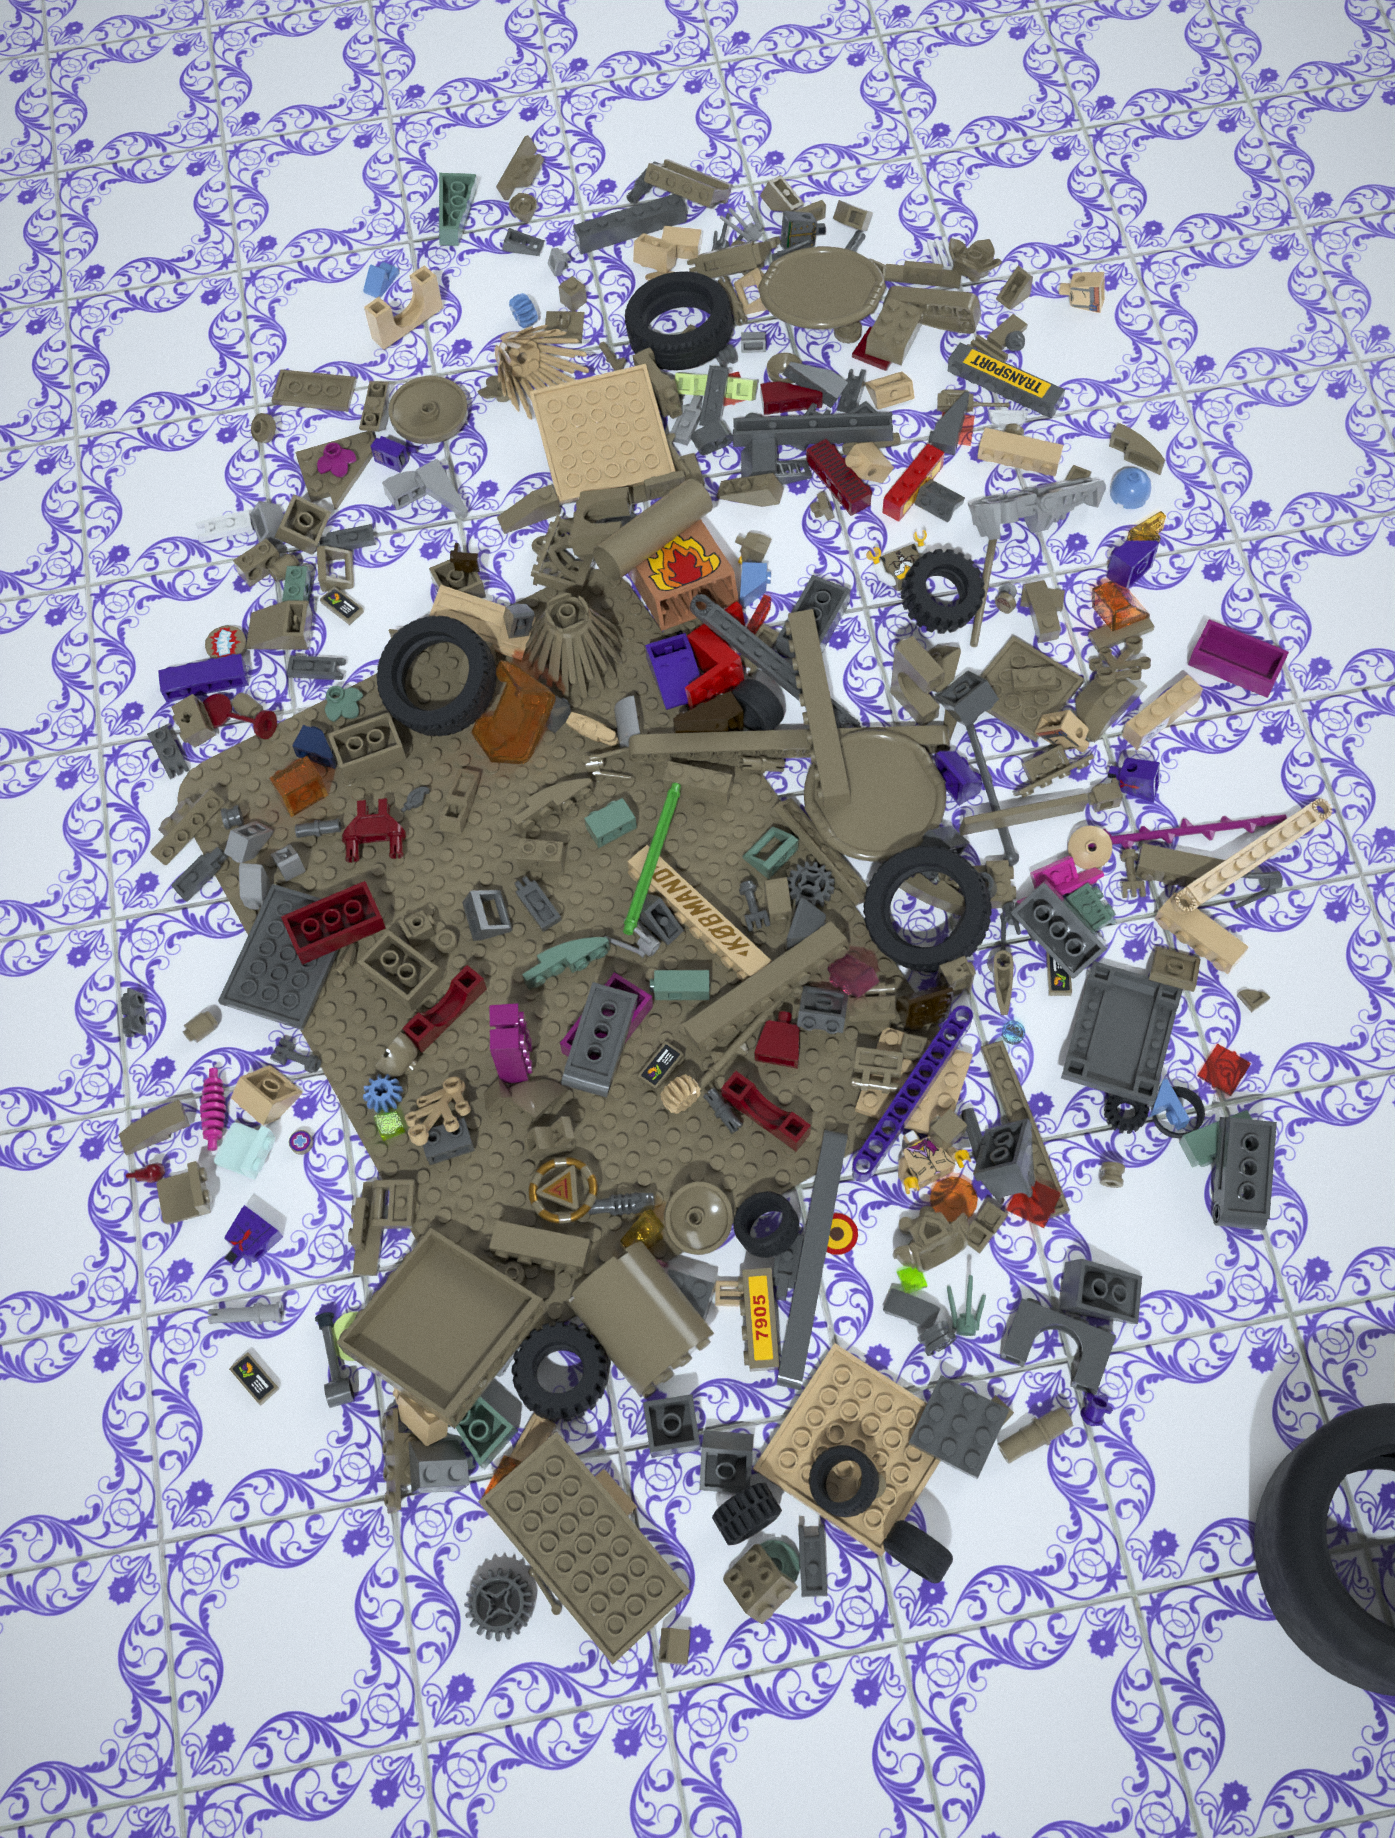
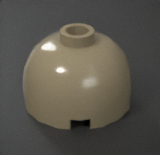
[374,1030,418,1077]

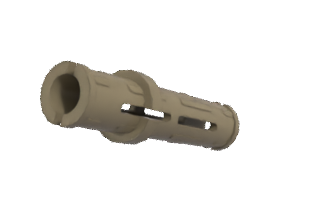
[718,276,747,326]

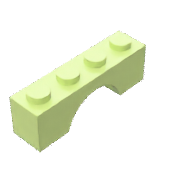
[675,372,757,401]

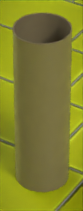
[593,478,713,581]

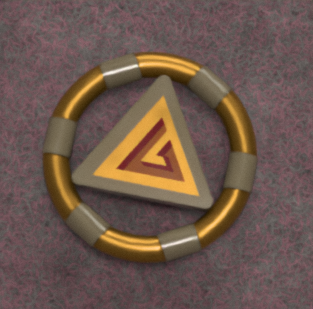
[529,1157,598,1224]

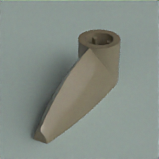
[987,950,1014,1015]

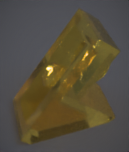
[1126,511,1166,542]
[620,1209,665,1249]

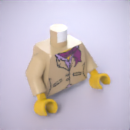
[898,1130,971,1194]

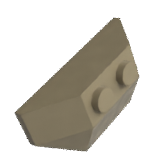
[1075,677,1148,743]

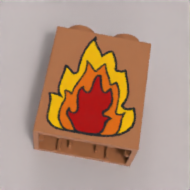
[628,519,739,631]

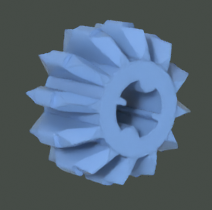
[509,293,538,328]
[363,1074,403,1114]

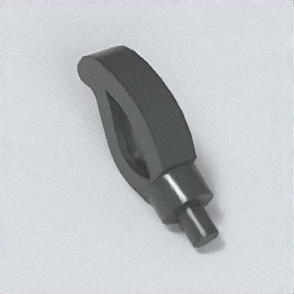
[401,787,430,813]

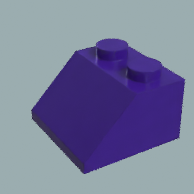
[1106,541,1159,592]
[935,751,982,806]

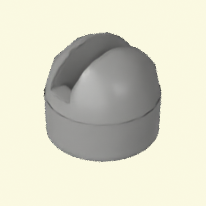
[998,583,1017,597]

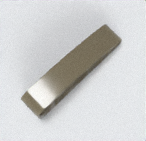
[883,286,981,334]

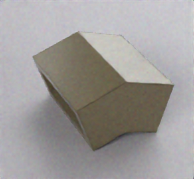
[658,1628,691,1666]

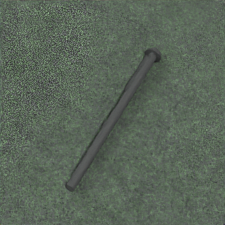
[966,723,1020,866]

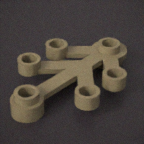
[1089,636,1151,686]

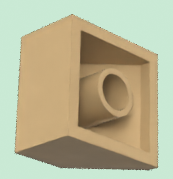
[231,1065,303,1126]

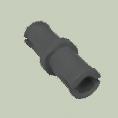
[295,818,342,838]
[703,1088,743,1134]

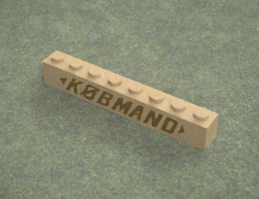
[627,845,772,982]

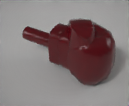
[126,1162,165,1183]

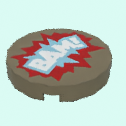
[205,625,247,659]

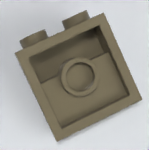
[973,860,1017,909]

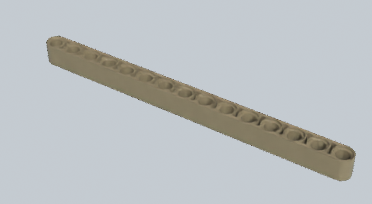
[628,725,951,763]

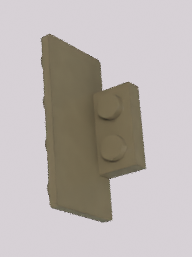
[629,453,705,505]

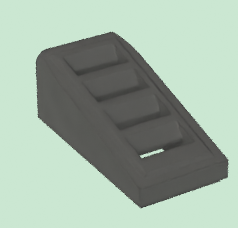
[502,228,545,256]
[774,460,812,485]

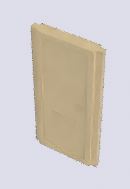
[429,585,536,660]

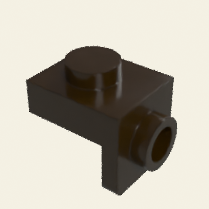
[450,543,481,573]

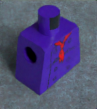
[1108,758,1160,802]
[224,1205,283,1267]

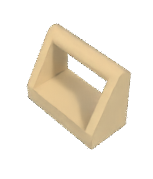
[734,267,767,315]
[865,371,915,410]

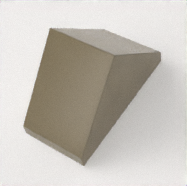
[996,265,1033,310]

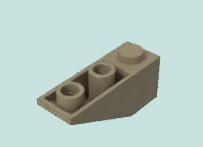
[716,473,784,507]

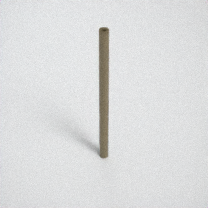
[970,539,997,647]

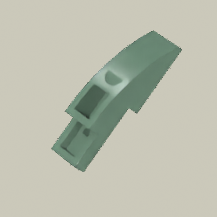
[522,937,610,990]

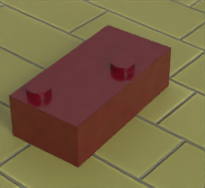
[281,881,386,965]

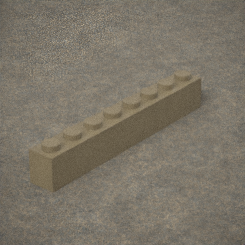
[682,921,850,1054]

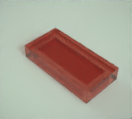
[747,594,771,635]

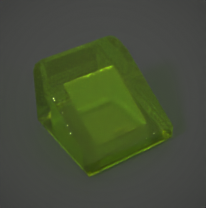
[373,1111,405,1141]

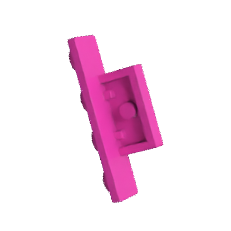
[1017,856,1104,904]

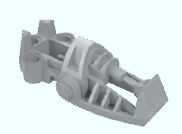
[968,477,1106,540]

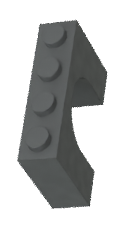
[1000,1298,1116,1395]

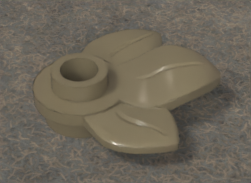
[477,375,514,402]

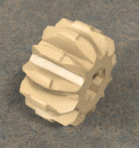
[660,1074,701,1114]

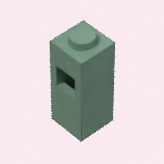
[650,970,710,1000]

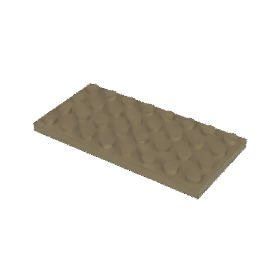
[478,1432,691,1665]

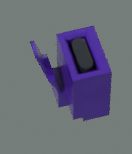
[370,436,417,473]

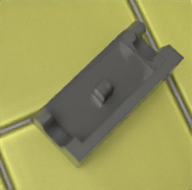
[837,369,866,413]

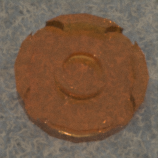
[929,1176,978,1224]

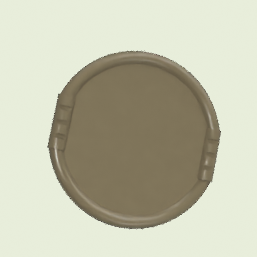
[758,246,886,329]
[804,730,947,862]

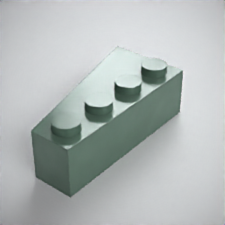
[439,172,476,246]
[456,1396,518,1470]

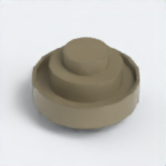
[833,321,862,344]
[251,413,276,443]

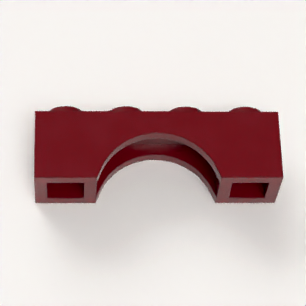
[402,965,487,1053]
[721,1071,811,1152]

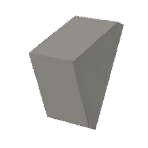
[270,844,306,882]

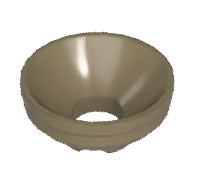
[767,353,802,384]

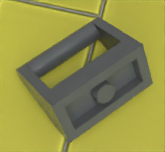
[462,890,512,941]

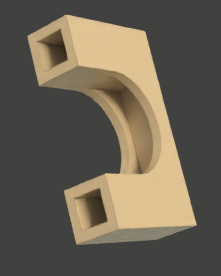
[364,265,443,350]

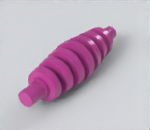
[200,1068,226,1151]

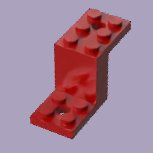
[685,601,746,710]

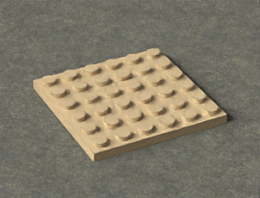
[529,364,676,505]
[753,1343,941,1557]

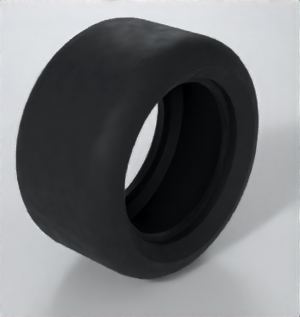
[1254,1403,1395,1696]

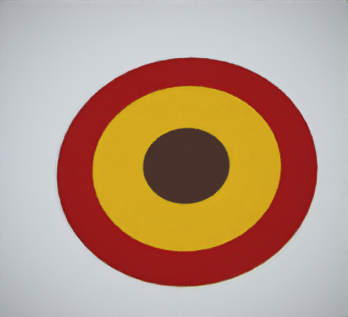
[827,1213,858,1255]

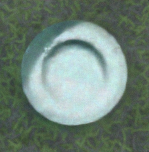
[1002,1020,1025,1045]

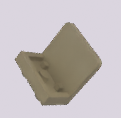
[156,1161,212,1225]
[723,1544,798,1625]

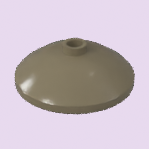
[664,1182,733,1255]

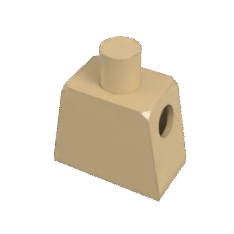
[845,442,894,483]

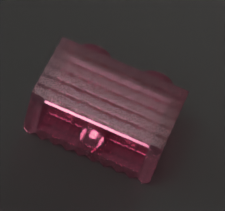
[827,953,879,998]

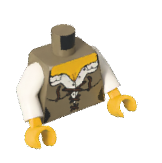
[866,530,927,591]

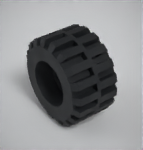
[712,1482,782,1545]

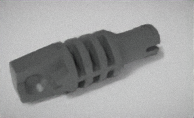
[626,161,661,204]
[588,1192,655,1216]

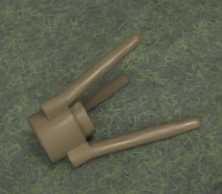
[585,747,632,780]

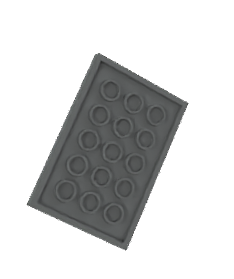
[218,884,339,1030]

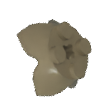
[949,238,1002,282]

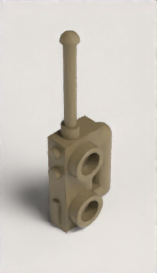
[937,389,1010,413]

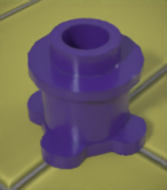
[1080,1393,1113,1426]

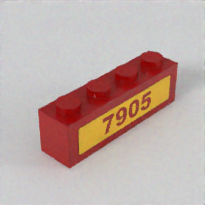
[882,443,945,522]

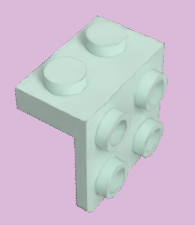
[214,1122,276,1180]

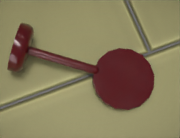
[203,694,277,740]

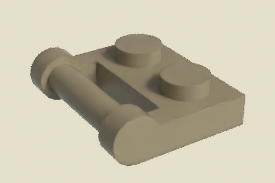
[369,1180,415,1230]

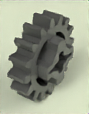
[787,862,834,907]

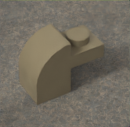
[524,1116,575,1158]

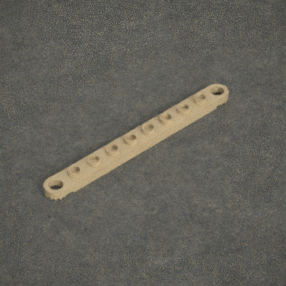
[1171,798,1333,915]

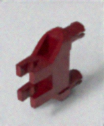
[342,798,406,863]

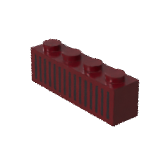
[806,439,872,516]

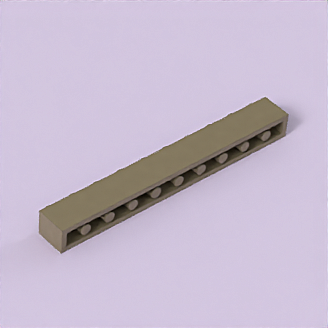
[785,609,851,808]

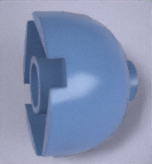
[1110,467,1152,509]

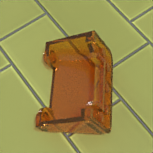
[471,661,556,764]

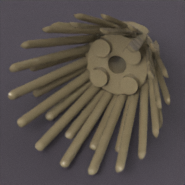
[526,593,622,699]

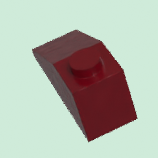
[760,381,823,415]

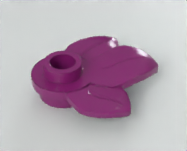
[317,442,356,477]

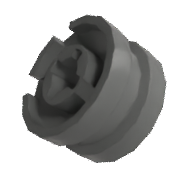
[917,1321,957,1356]

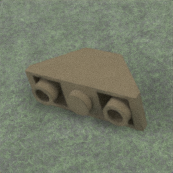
[359,381,389,432]

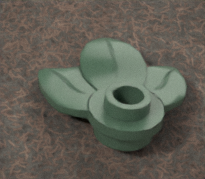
[325,686,363,722]

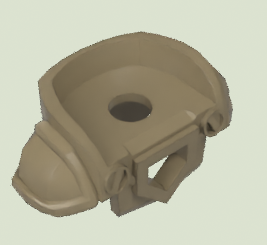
[892,1206,970,1273]

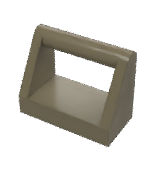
[317,546,354,592]

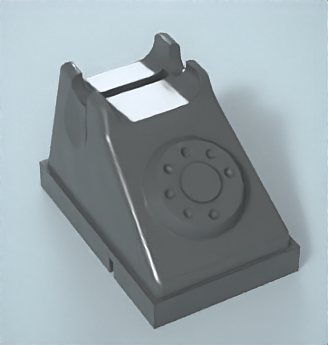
[973,1118,1036,1204]

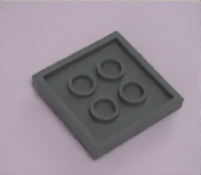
[908,1375,1009,1480]

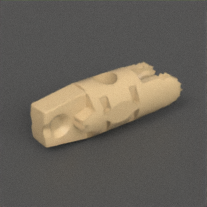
[566,712,619,747]

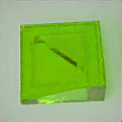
[896,1267,928,1294]

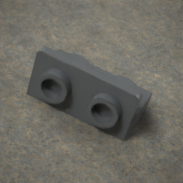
[915,479,965,522]

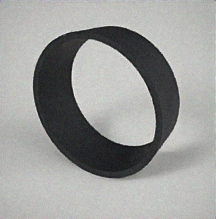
[1152,1086,1205,1139]

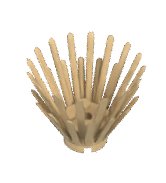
[495,325,589,420]

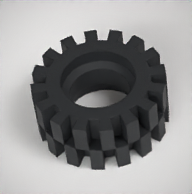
[1104,1094,1149,1134]

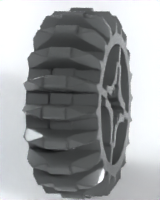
[464,1568,535,1642]

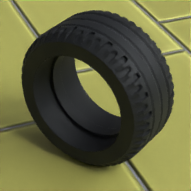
[732,679,784,731]
[733,1191,799,1258]
[809,1445,879,1517]
[883,1520,953,1584]

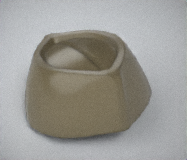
[509,193,537,224]

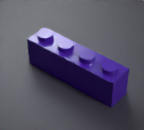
[158,654,249,702]

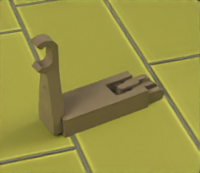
[687,236,781,278]

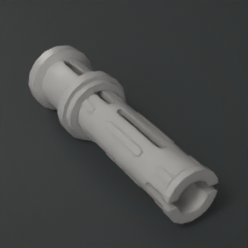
[207,1301,284,1325]

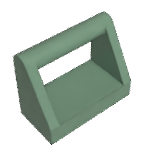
[742,827,798,879]

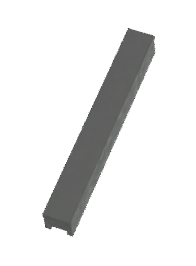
[733,412,893,447]

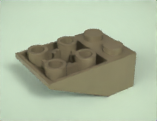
[246,601,313,650]

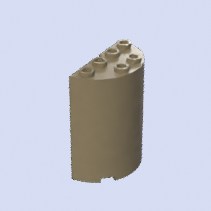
[567,1241,715,1399]

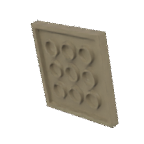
[980,636,1084,742]

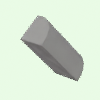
[250,501,284,545]
[614,696,640,748]

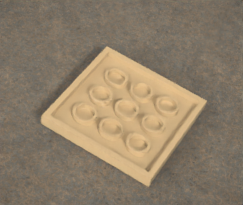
[855,1027,973,1136]

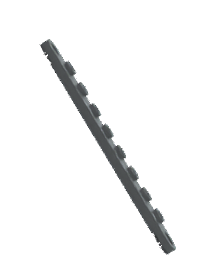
[690,594,861,728]

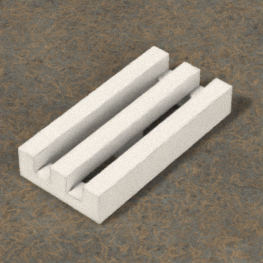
[927,237,953,270]

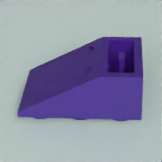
[645,633,700,710]

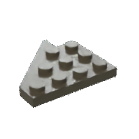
[295,431,375,510]

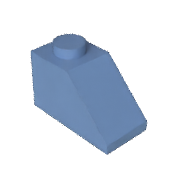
[740,562,771,609]

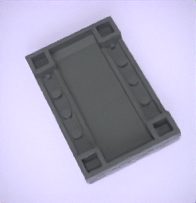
[1061,961,1183,1106]

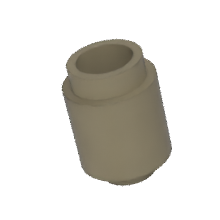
[268,553,300,582]
[232,693,263,719]
[182,1011,218,1043]

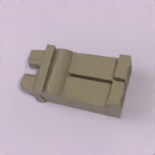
[632,347,682,419]

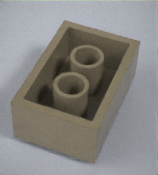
[865,297,924,366]
[328,712,406,781]
[357,930,443,1012]

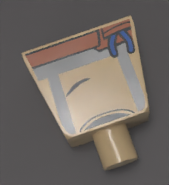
[1059,272,1105,313]
[1035,710,1089,752]

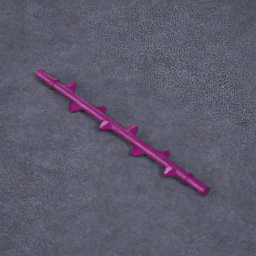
[1067,814,1287,849]

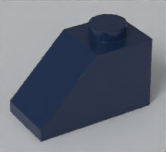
[292,725,337,769]

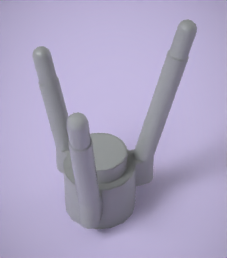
[719,202,763,242]
[604,918,661,958]

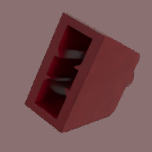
[754,1011,799,1069]

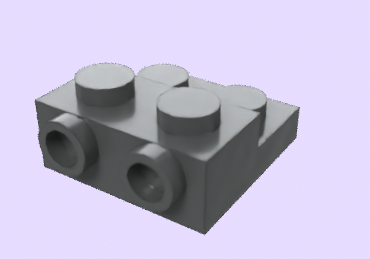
[797,986,849,1034]

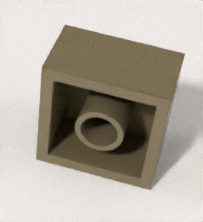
[274,494,331,555]
[429,552,486,598]

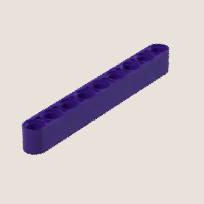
[852,1005,973,1182]

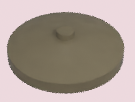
[388,376,468,444]

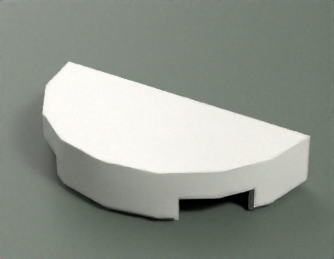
[988,410,1028,430]

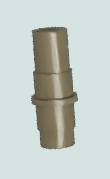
[997,1406,1074,1464]

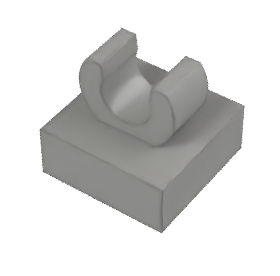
[547,248,571,276]

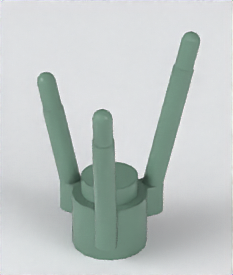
[947,1275,986,1336]

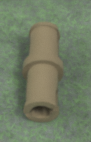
[739,756,785,773]

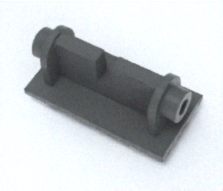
[120,988,146,1037]

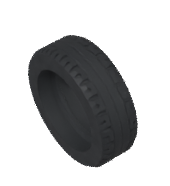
[624,271,733,371]
[376,615,497,737]
[863,845,992,973]

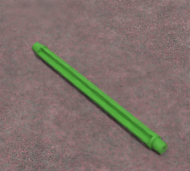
[623,783,681,935]

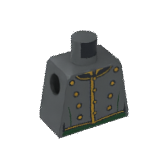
[780,211,826,253]

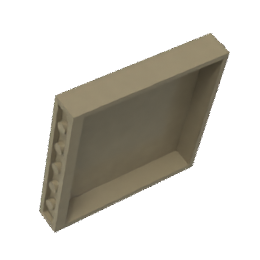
[337,1228,547,1429]

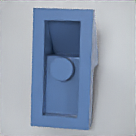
[363,262,400,298]
[1149,1078,1190,1131]

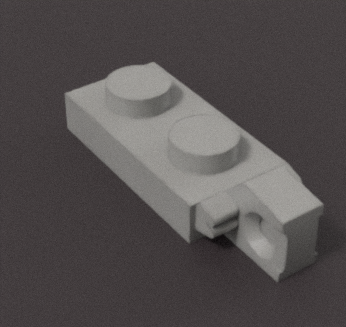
[670,395,702,446]

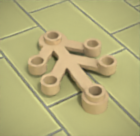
[405,1077,471,1146]

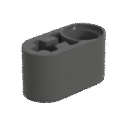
[691,420,733,455]

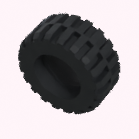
[900,549,985,634]
[511,1321,608,1422]

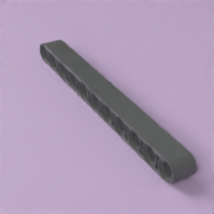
[776,1130,848,1390]

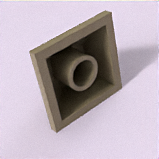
[927,644,961,693]

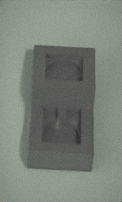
[883,1288,940,1329]

